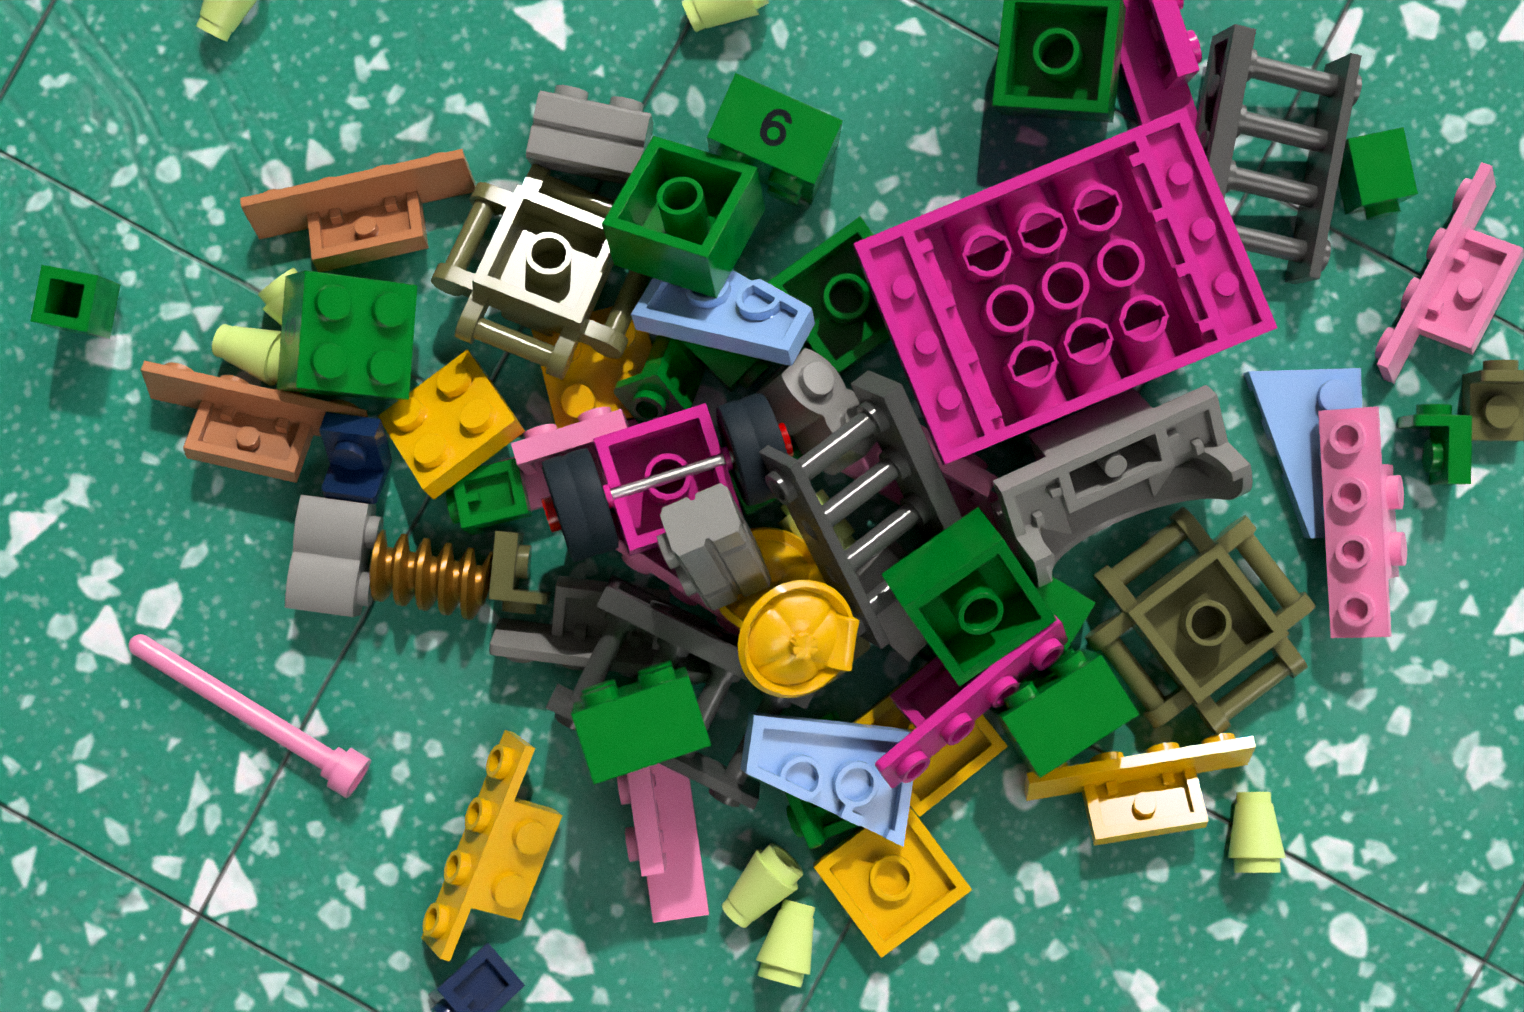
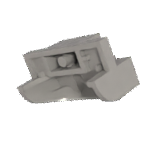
[990,385,1253,588]

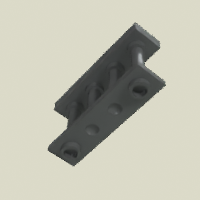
[1195,24,1362,284]
[759,370,962,649]
[546,574,815,810]

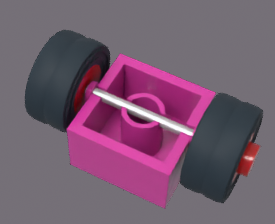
[541,393,794,562]

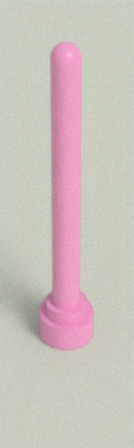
[129,634,371,799]

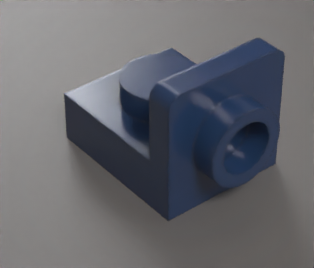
[319,412,392,504]
[428,943,525,1012]

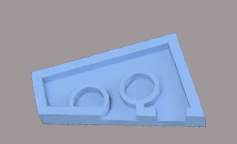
[631,268,815,366]
[1243,368,1362,538]
[740,712,913,847]

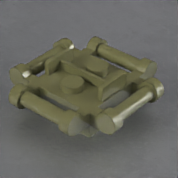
[431,164,650,380]
[1085,507,1316,735]

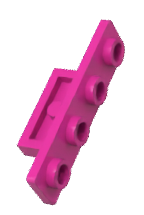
[1120,0,1202,128]
[875,615,1068,788]

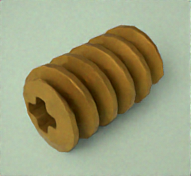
[369,530,493,620]

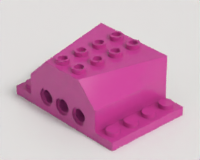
[853,107,1278,465]

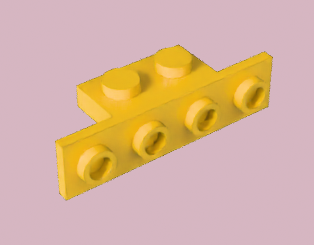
[421,730,562,961]
[1024,733,1256,846]

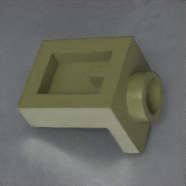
[1462,360,1524,442]
[489,531,551,614]

